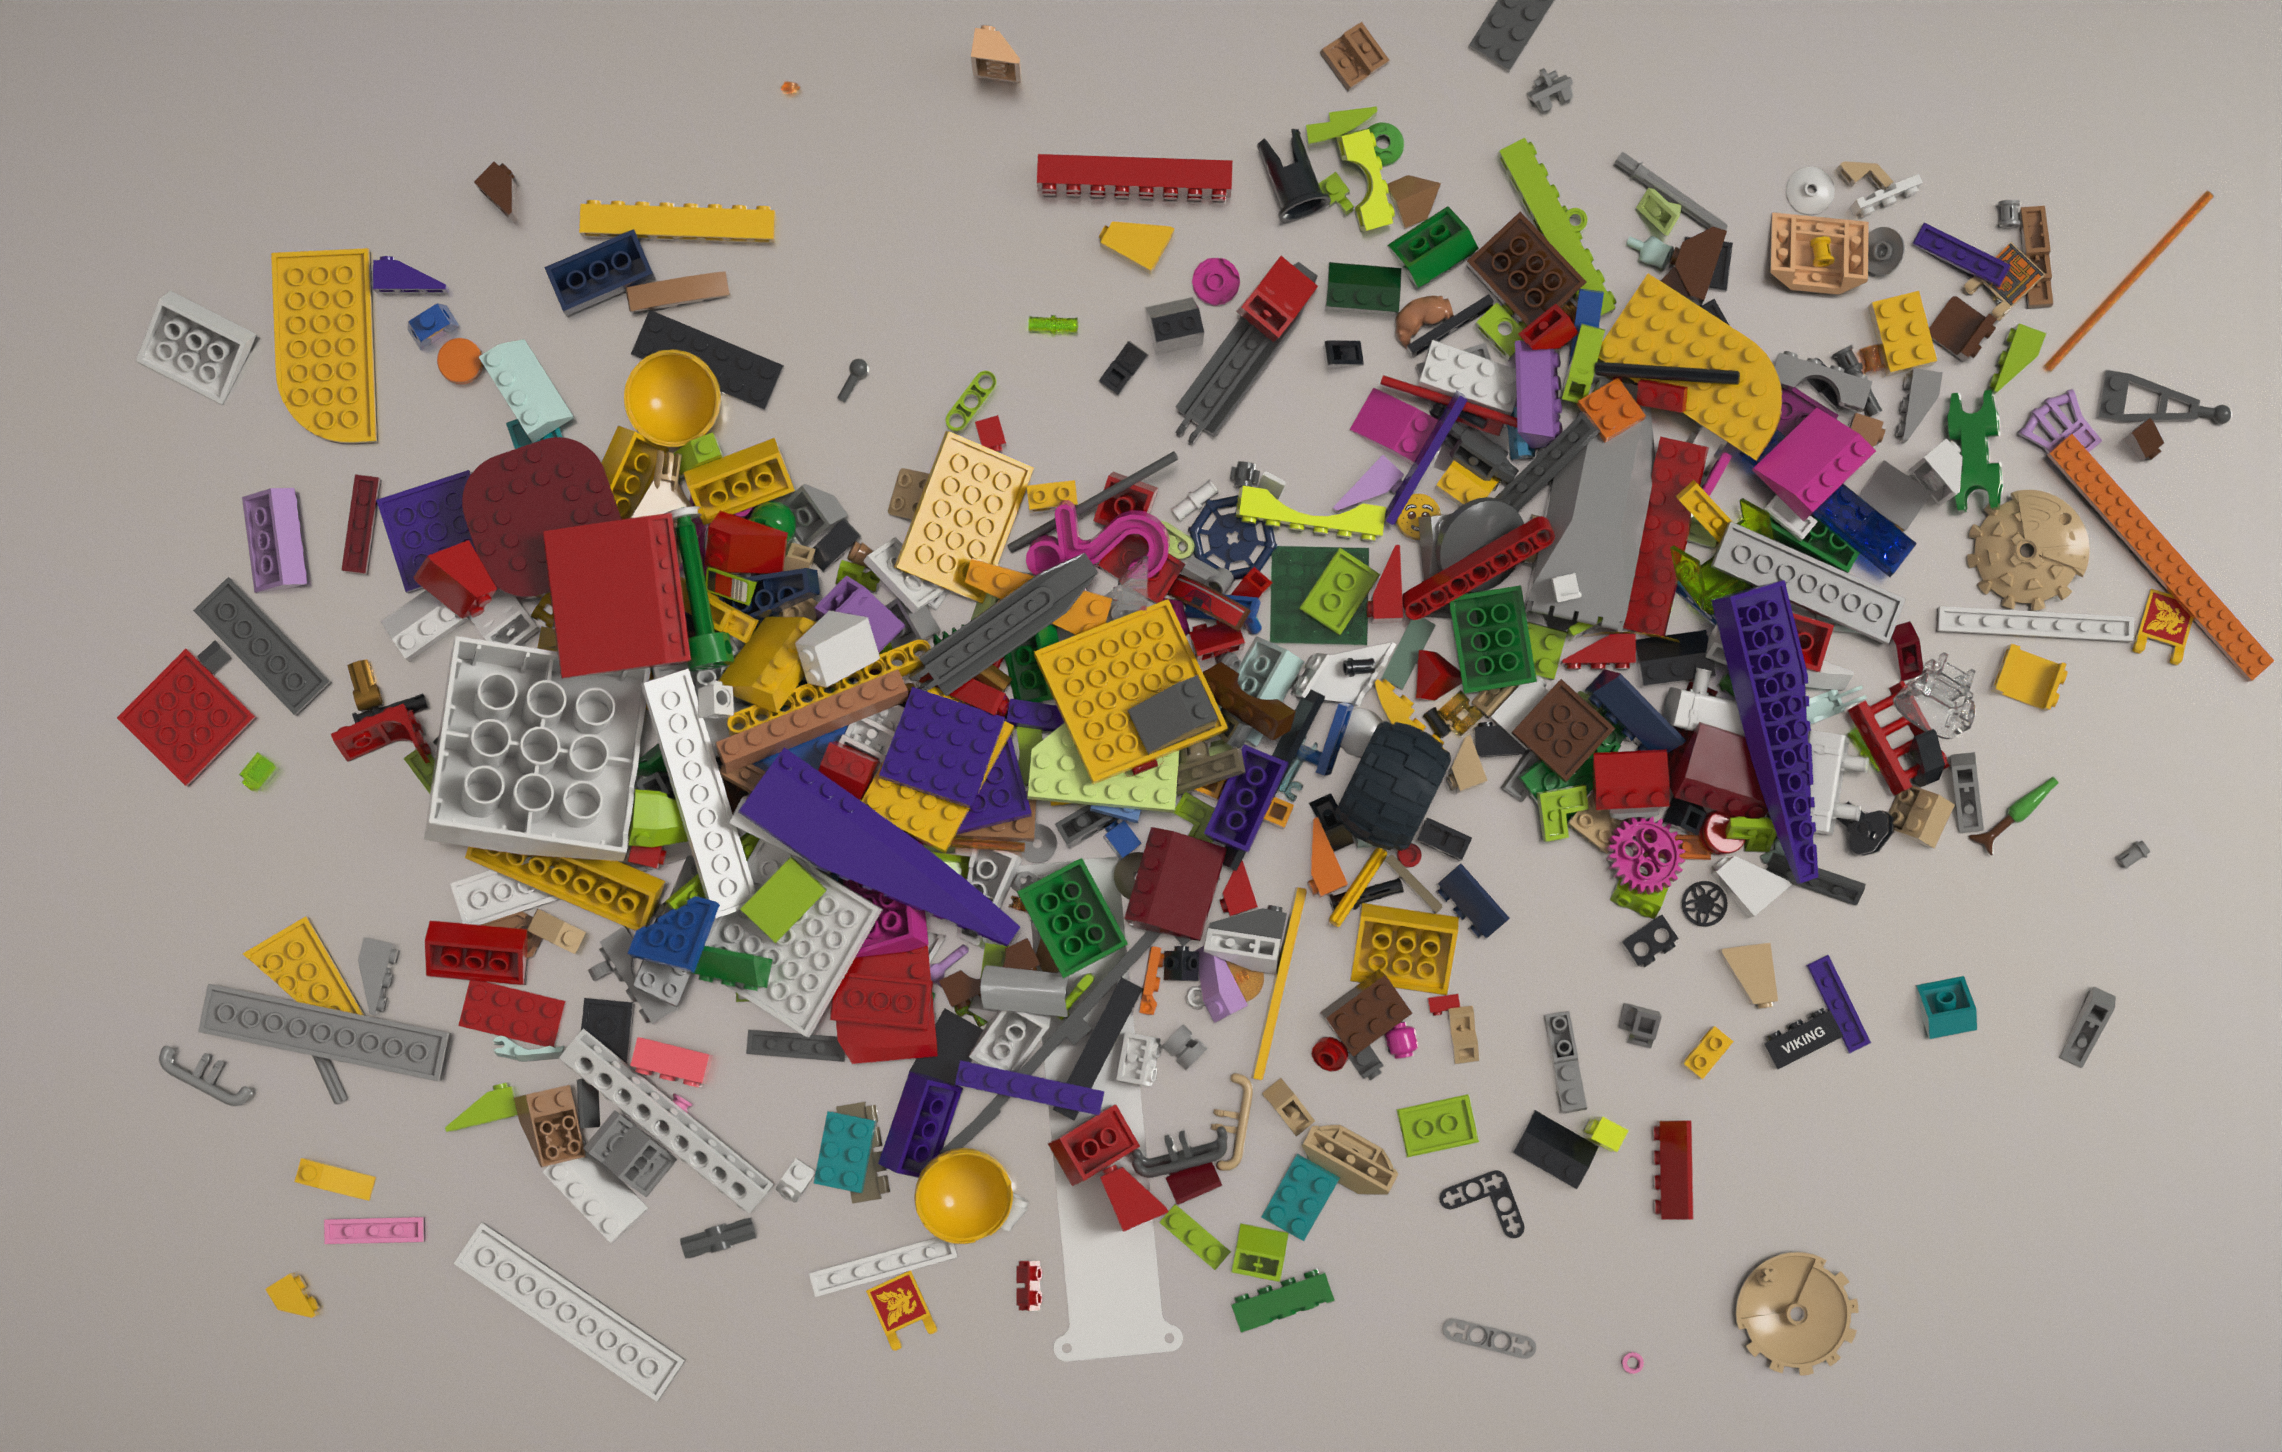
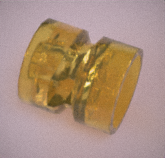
[1438,690,1484,736]

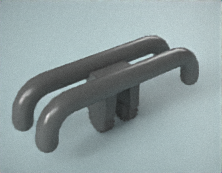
[1132,1126,1228,1178]

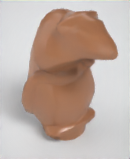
[1395,296,1454,349]

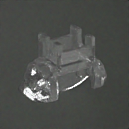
[1893,652,1976,739]

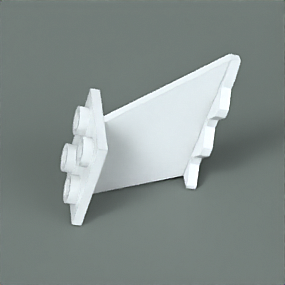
[1290,642,1396,706]

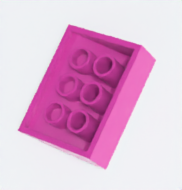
[1752,408,1876,522]
[843,879,929,957]

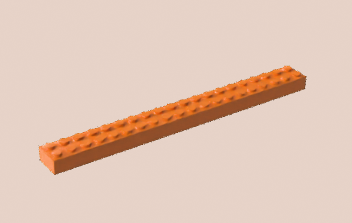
[2047,434,2274,682]

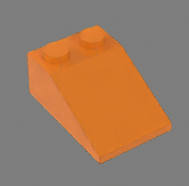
[1307,817,1348,898]

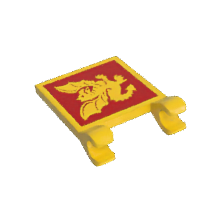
[2132,588,2193,665]
[866,1271,938,1351]

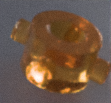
[781,82,800,95]

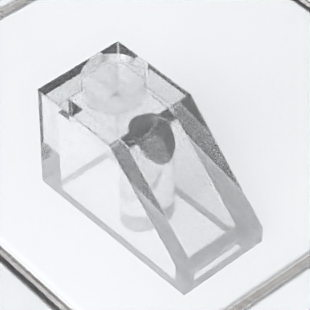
[1113,556,1149,611]

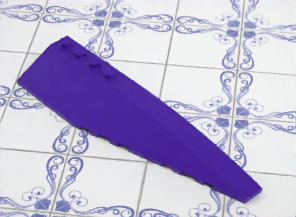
[1711,580,1818,884]
[738,747,1020,947]

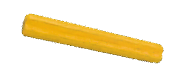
[1329,847,1387,927]

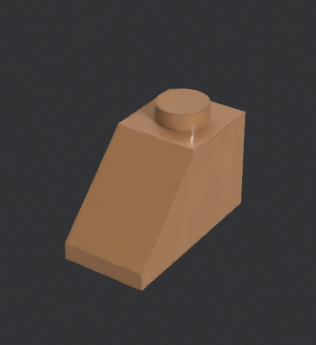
[1849,413,1886,447]

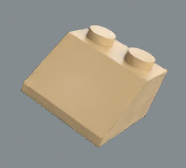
[1446,735,1488,794]

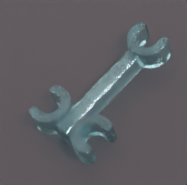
[1278,736,1318,801]

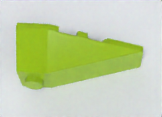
[628,789,688,847]

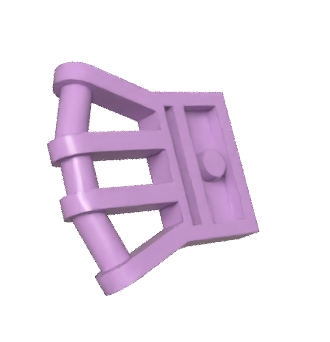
[2018,389,2102,454]

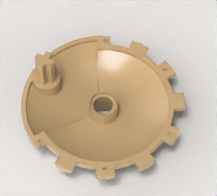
[1967,490,2090,611]
[1736,1252,1859,1376]

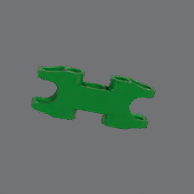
[1948,390,2003,513]

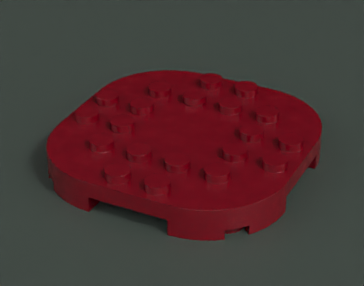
[462,437,622,599]

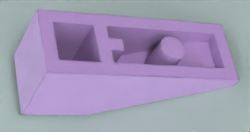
[1332,455,1404,513]
[1195,945,1248,1023]

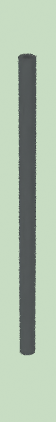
[1007,451,1179,553]

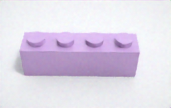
[242,488,307,593]

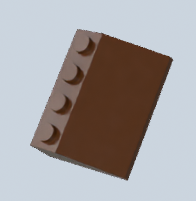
[1466,212,1587,327]

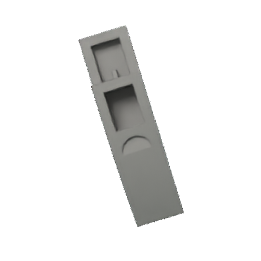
[1545,1011,1587,1114]

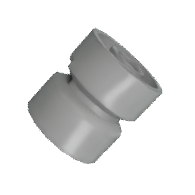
[1161,1024,1208,1071]

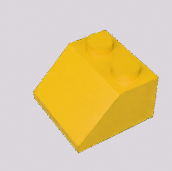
[1435,461,1500,507]

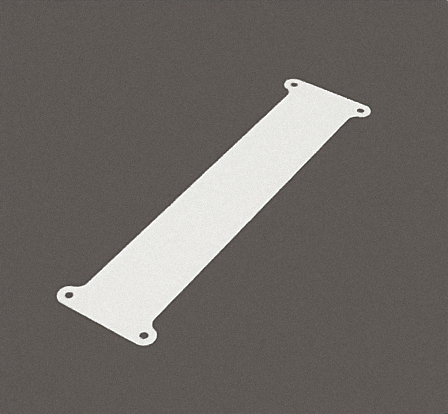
[1010,856,1183,1362]

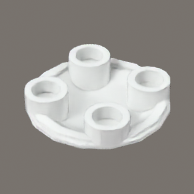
[1341,709,1383,757]

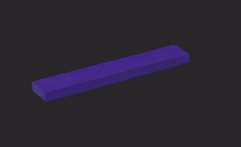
[1385,390,1467,525]

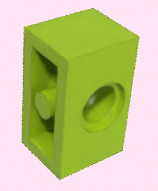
[1475,302,1526,360]

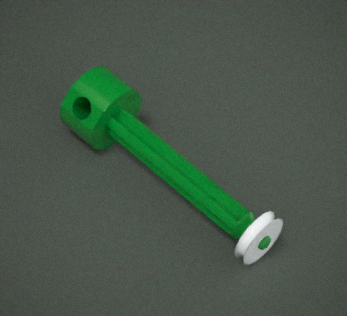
[665,506,734,672]

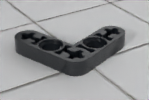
[1439,1170,1525,1239]

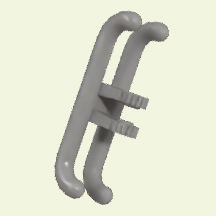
[159,1045,252,1106]

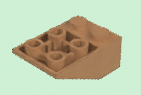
[514,1085,586,1167]

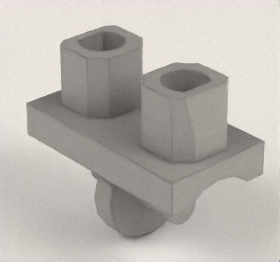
[1527,68,1574,112]

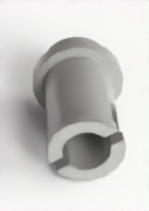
[2117,840,2150,869]

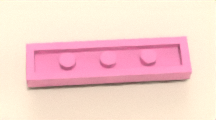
[324,1217,424,1244]

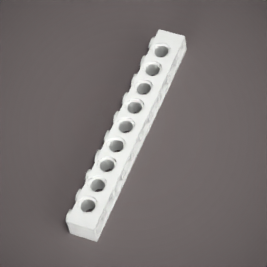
[559,1028,773,1214]

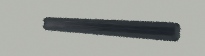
[1594,362,1740,385]

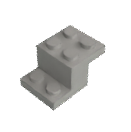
[583,1110,677,1197]

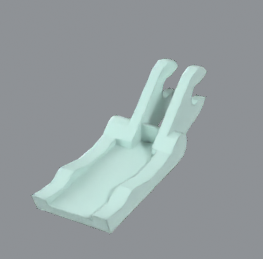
[1806,685,1867,725]
[493,1036,564,1062]

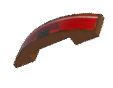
[1167,574,1251,632]

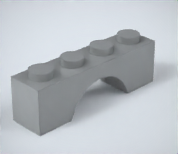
[1774,351,1873,412]
[599,926,679,1025]

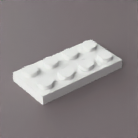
[1418,340,1517,416]

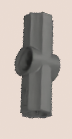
[680,1218,757,1259]

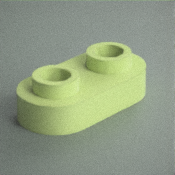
[1161,521,1195,559]

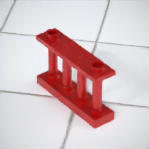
[1847,681,1949,796]

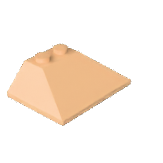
[1770,212,1869,295]

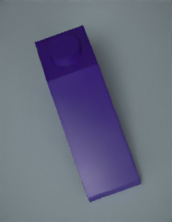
[373,256,449,293]

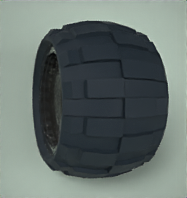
[1335,721,1451,851]

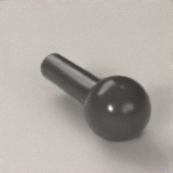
[837,359,868,402]

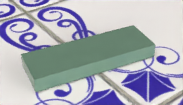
[1381,618,1436,690]

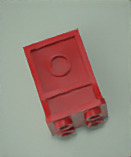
[331,703,432,764]

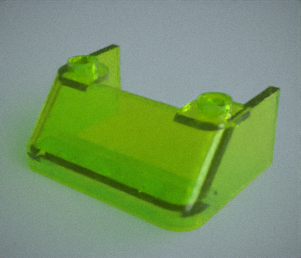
[1670,498,1774,615]

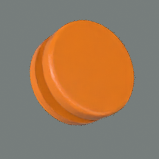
[437,338,484,385]

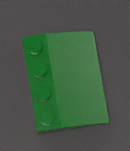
[1449,585,1537,694]
[1017,858,1128,979]

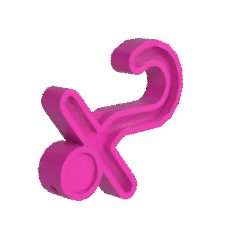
[1026,500,1170,590]

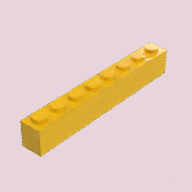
[579,200,776,243]

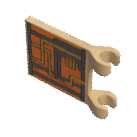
[1964,242,2045,321]

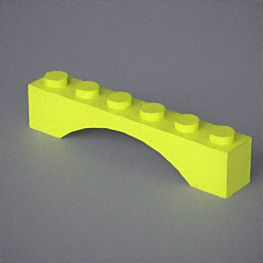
[1236,486,1386,541]

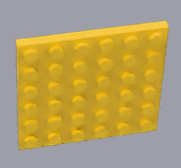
[1034,599,1228,785]

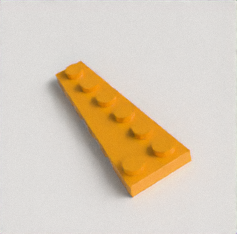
[965,558,1113,635]

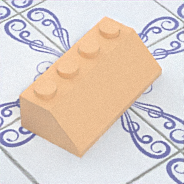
[971,25,1022,83]

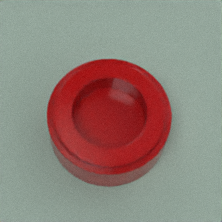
[1397,843,1422,868]

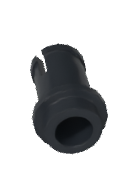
[1343,658,1375,677]
[1423,707,1451,739]

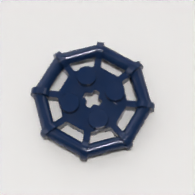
[1187,495,1278,580]

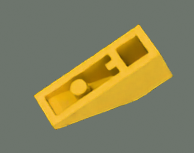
[294,1158,376,1201]

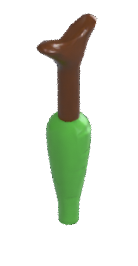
[1969,776,2059,856]

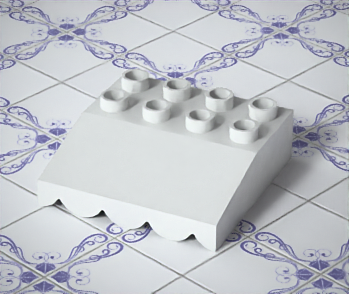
[424,636,651,861]

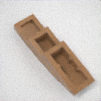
[2020,206,2054,308]
[625,271,730,312]

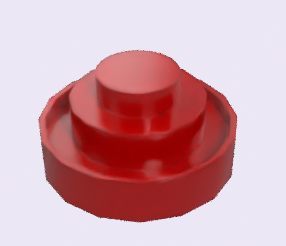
[1312,1037,1348,1071]

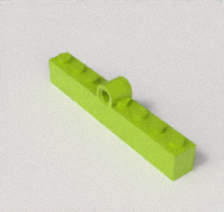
[1498,137,1617,318]

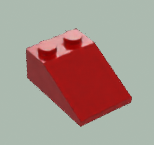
[704,511,788,573]
[1366,545,1403,623]
[1189,620,1245,662]
[819,741,881,801]
[1048,1104,1140,1186]

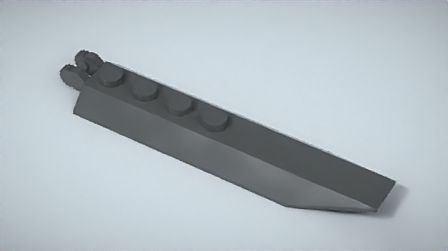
[1175,262,1318,444]
[909,552,1098,696]

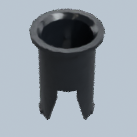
[1257,129,1331,222]

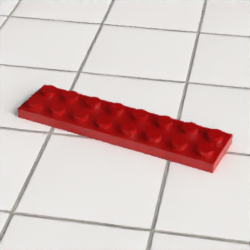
[1623,436,1709,638]

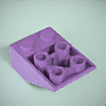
[814,576,905,653]

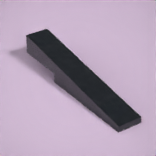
[1053,977,1143,1121]

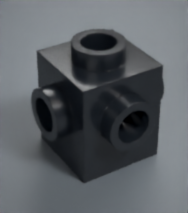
[1164,946,1199,981]

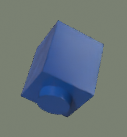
[1103,820,1142,860]

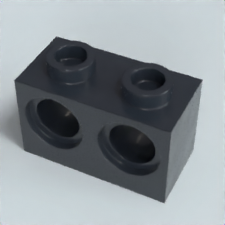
[1416,818,1472,861]
[1620,915,1679,968]

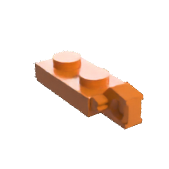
[1139,946,1164,1015]

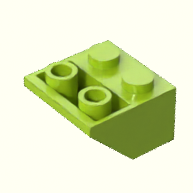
[1231,1223,1289,1282]

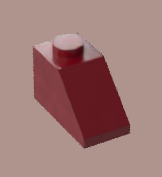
[1889,621,1924,681]

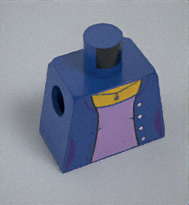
[407,303,459,350]

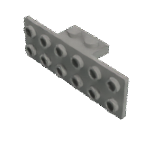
[632,855,698,1006]

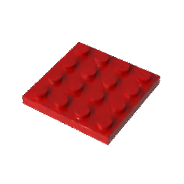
[117,648,256,786]

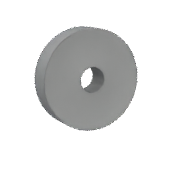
[1018,824,1057,863]

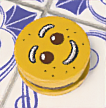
[1396,494,1441,540]

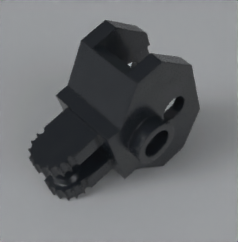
[1837,801,1894,856]

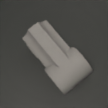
[1182,556,1234,594]

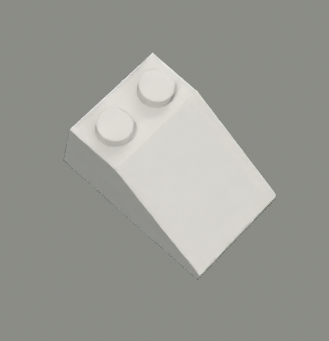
[969,1010,1051,1072]

